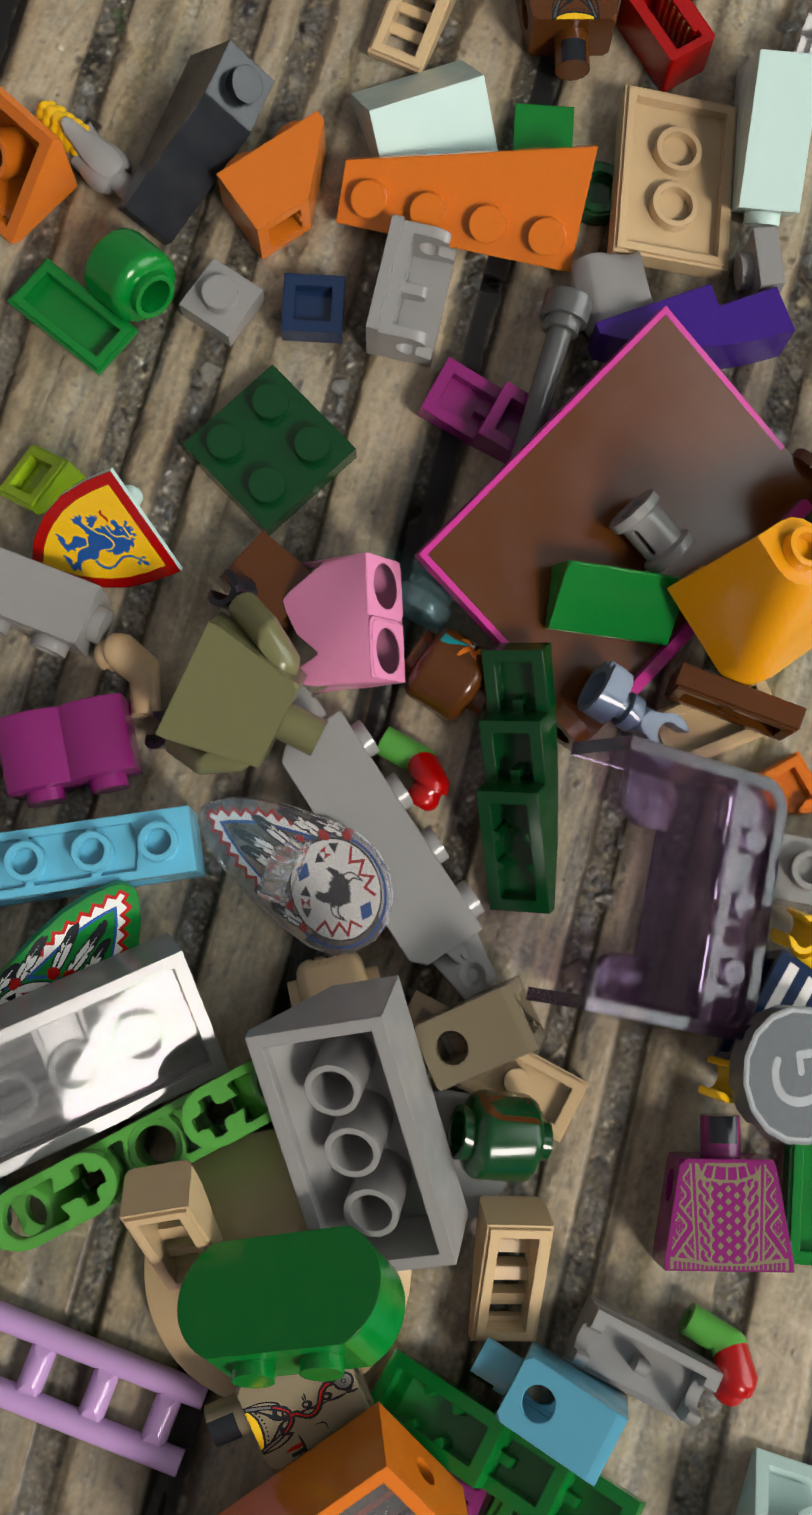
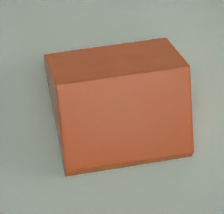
[0,86,78,244]

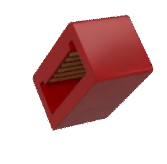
[616,0,715,92]

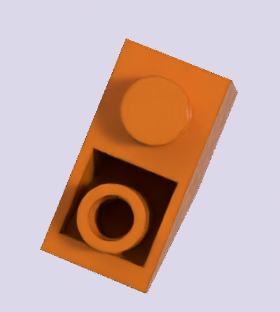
[216,110,327,260]

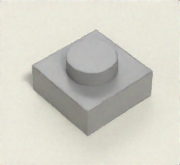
[733,226,785,297]
[179,258,265,347]

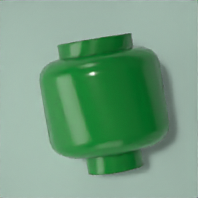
[84,228,176,323]

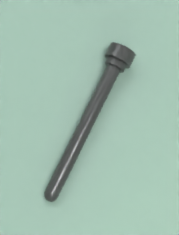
[509,286,593,460]

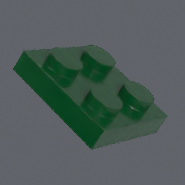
[183,364,357,536]

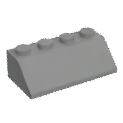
[244,975,469,1271]

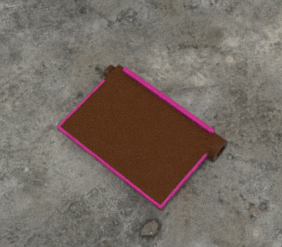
[414,306,812,752]

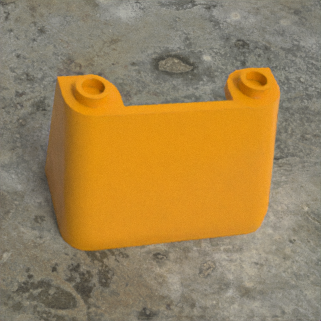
[667,517,812,686]

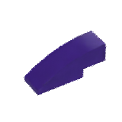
[588,284,795,369]

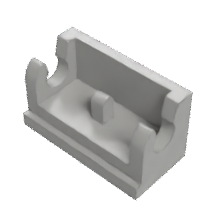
[366,214,456,367]
[560,1295,724,1427]

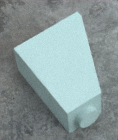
[731,49,812,227]

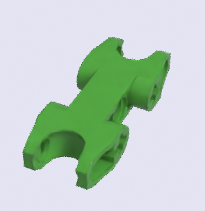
[0,1060,272,1252]

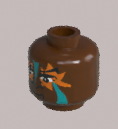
[405,627,487,722]

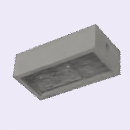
[0,932,230,1178]

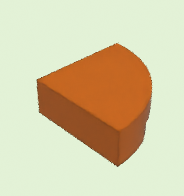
[739,751,812,816]

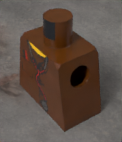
[515,0,619,81]

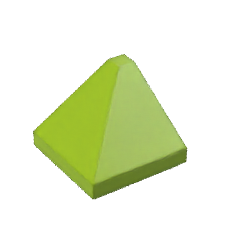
[0,444,86,515]

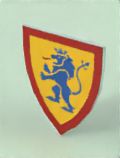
[32,467,183,588]

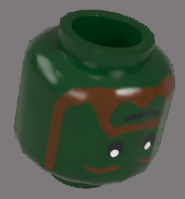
[448,1089,553,1183]

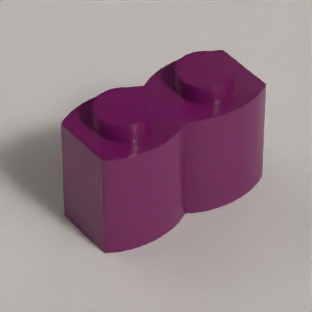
[0,693,143,808]

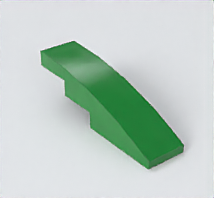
[371,1348,647,1515]

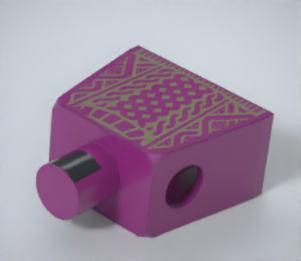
[653,1113,794,1273]

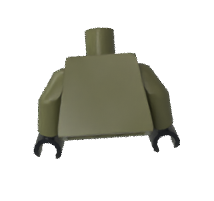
[144,569,328,775]

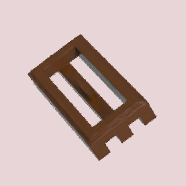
[664,662,807,741]

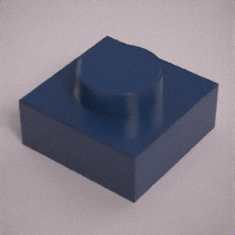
[281,273,346,344]

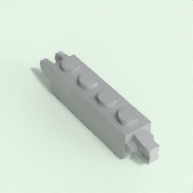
[282,686,498,1000]

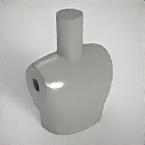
[537,251,652,339]

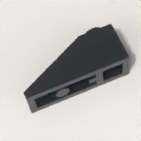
[118,40,275,245]

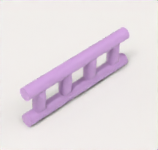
[0,1300,208,1477]

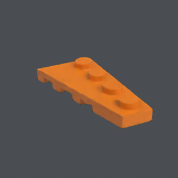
[336,144,598,272]

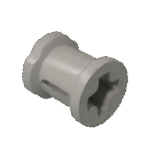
[609,489,695,573]

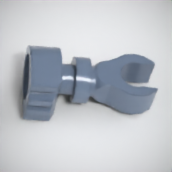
[577,661,689,757]

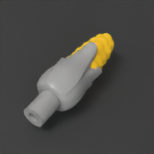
[35,100,133,199]

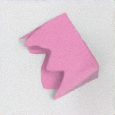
[283,552,405,695]

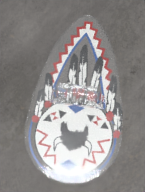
[197,797,394,955]

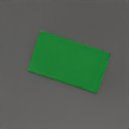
[545,560,683,646]

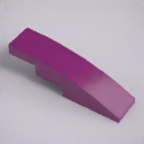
[416,357,557,464]

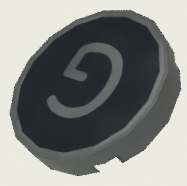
[729,1005,812,1145]

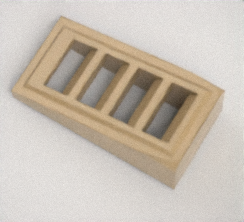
[367,0,456,74]
[119,1160,224,1290]
[468,1195,554,1342]

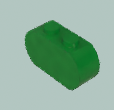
[177,1225,405,1389]

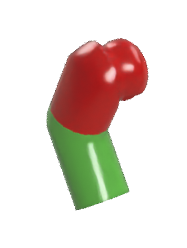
[377,726,450,812]
[678,1302,758,1407]

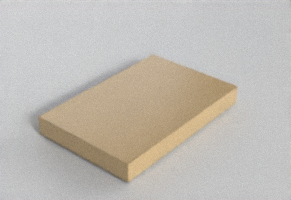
[607,84,738,280]

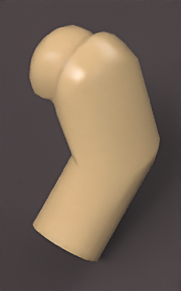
[94,633,162,719]

